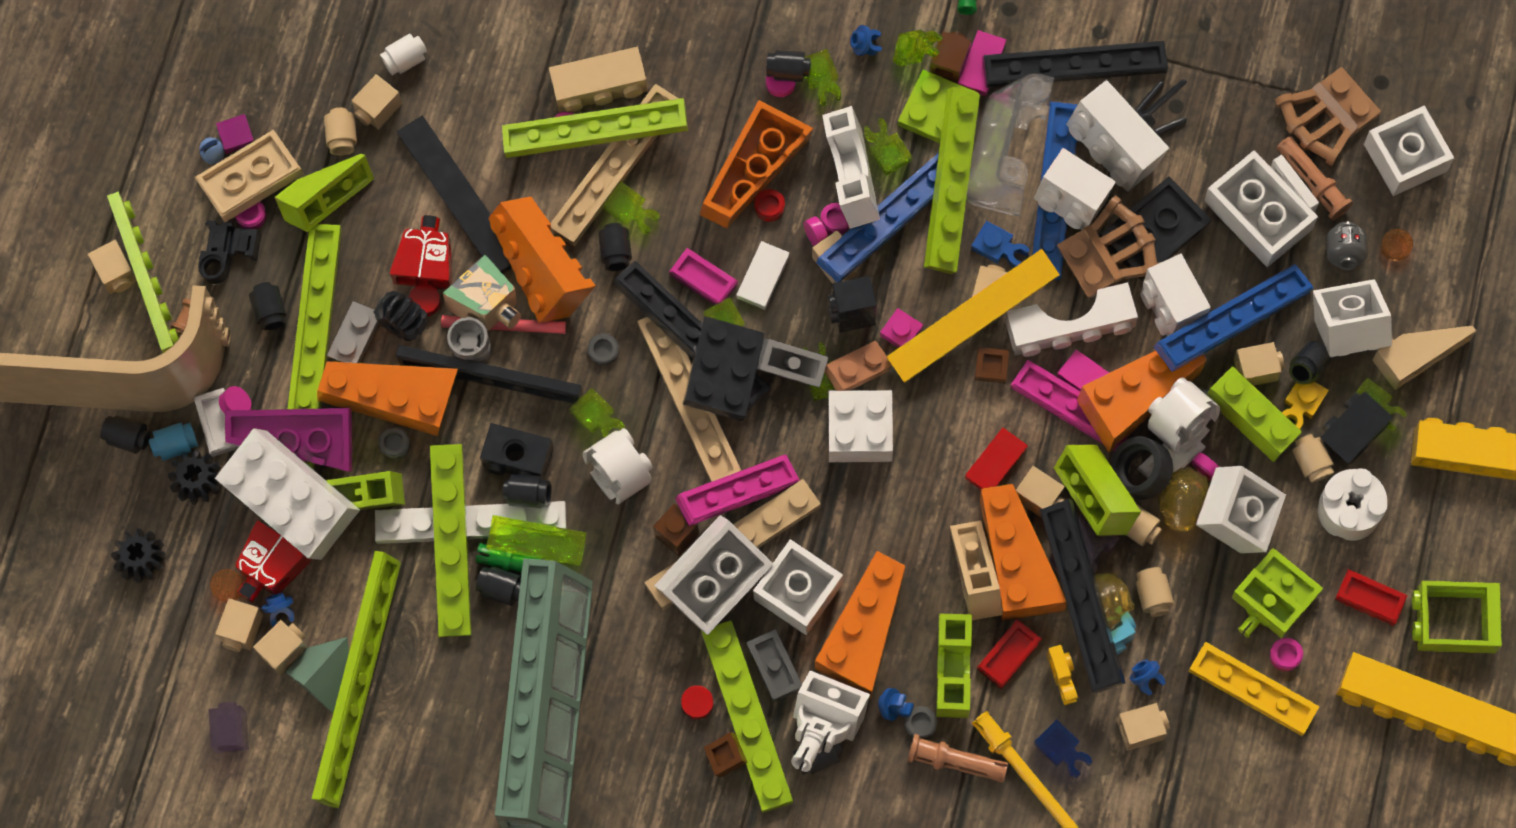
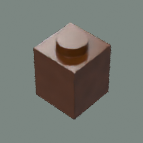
[930,31,971,84]
[653,503,699,556]

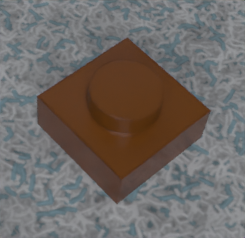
[975,347,1009,384]
[703,732,748,778]

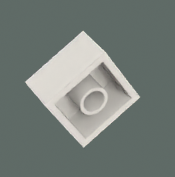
[1364,106,1454,196]
[1033,148,1116,230]
[1140,254,1211,336]
[1313,279,1392,357]
[829,390,893,462]
[1196,466,1286,553]
[753,539,843,635]

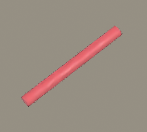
[441,315,566,334]

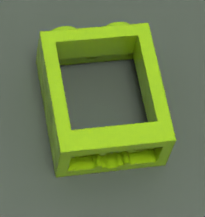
[1411,581,1502,653]

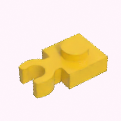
[1282,382,1329,429]
[1047,645,1078,705]

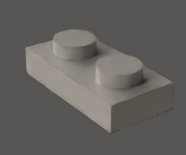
[327,301,379,363]

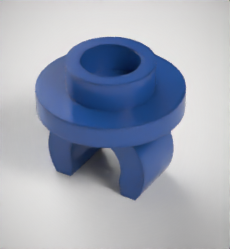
[850,25,882,56]
[261,593,294,627]
[1130,660,1166,696]
[878,688,914,721]

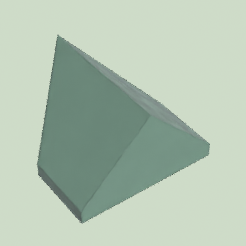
[285,637,349,713]

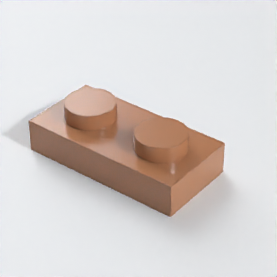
[824,341,892,391]

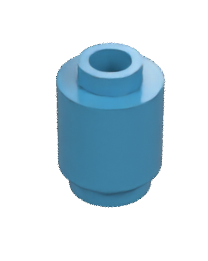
[149,422,198,461]

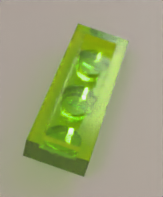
[486,515,587,566]

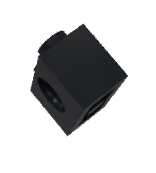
[480,423,554,478]

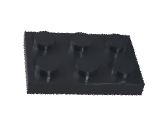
[1100,176,1211,281]
[682,316,765,421]

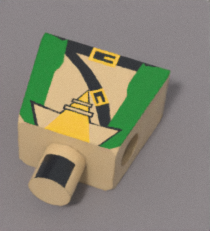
[443,255,521,331]

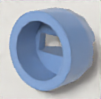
[199,137,225,164]

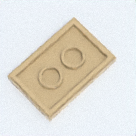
[195,130,304,222]

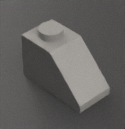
[756,339,828,387]

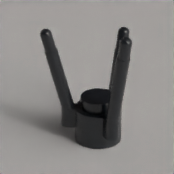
[1135,79,1187,135]

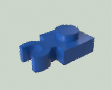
[971,220,1030,268]

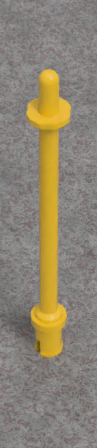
[972,711,1079,828]

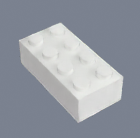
[215,428,360,560]

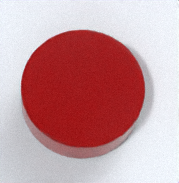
[754,189,785,222]
[409,284,441,317]
[681,686,714,720]

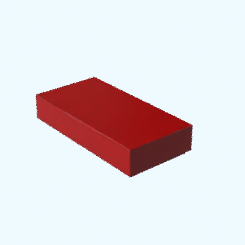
[965,427,1028,490]
[1334,569,1408,626]
[976,619,1042,690]

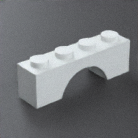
[822,106,880,229]
[1005,283,1138,357]

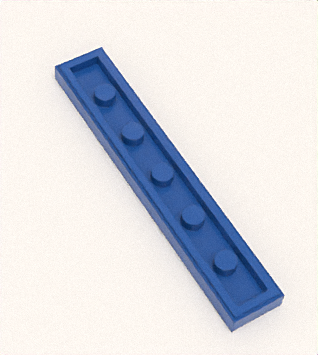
[1032,101,1078,280]
[816,152,939,283]
[1153,264,1314,372]

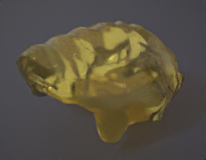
[1158,466,1210,532]
[1095,572,1135,631]

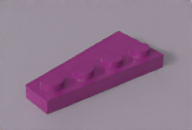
[225,408,352,472]

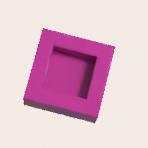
[880,308,923,348]

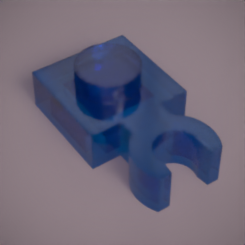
[1033,719,1093,779]

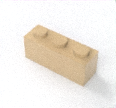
[549,47,648,112]

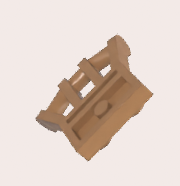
[1275,67,1381,166]
[1057,195,1159,300]

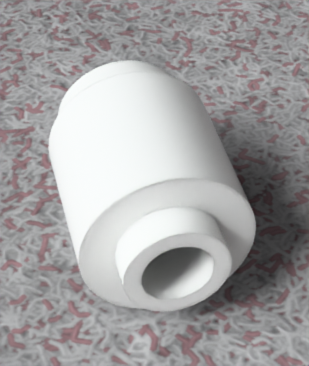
[380,33,427,76]

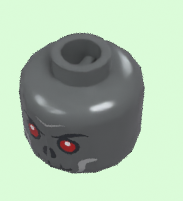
[1326,222,1368,270]

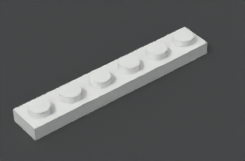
[375,501,567,544]

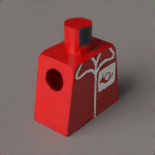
[390,215,452,290]
[235,520,312,603]

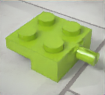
[1231,548,1323,638]

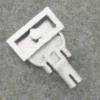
[791,671,870,772]

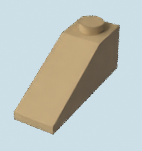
[1372,326,1476,390]
[950,520,1002,620]

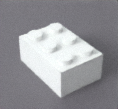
[1066,80,1169,192]
[1204,150,1318,267]
[654,515,773,635]

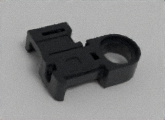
[198,220,261,284]

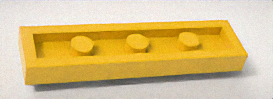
[1188,642,1320,736]

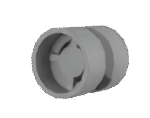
[447,317,492,364]

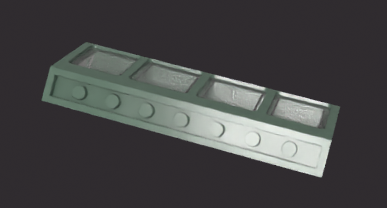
[495,558,593,828]

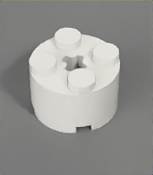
[1148,377,1220,454]
[583,428,653,505]
[1318,468,1387,541]

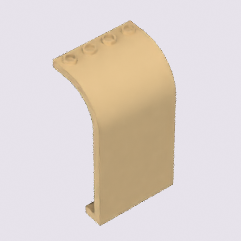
[0,285,231,412]

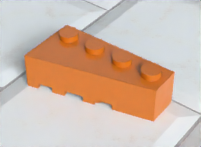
[700,100,814,229]
[488,196,596,324]
[1077,351,1207,453]
[317,361,458,436]
[980,484,1067,621]
[815,551,905,700]

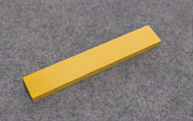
[887,249,1060,383]

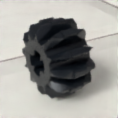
[373,291,429,341]
[168,450,221,505]
[111,528,167,583]

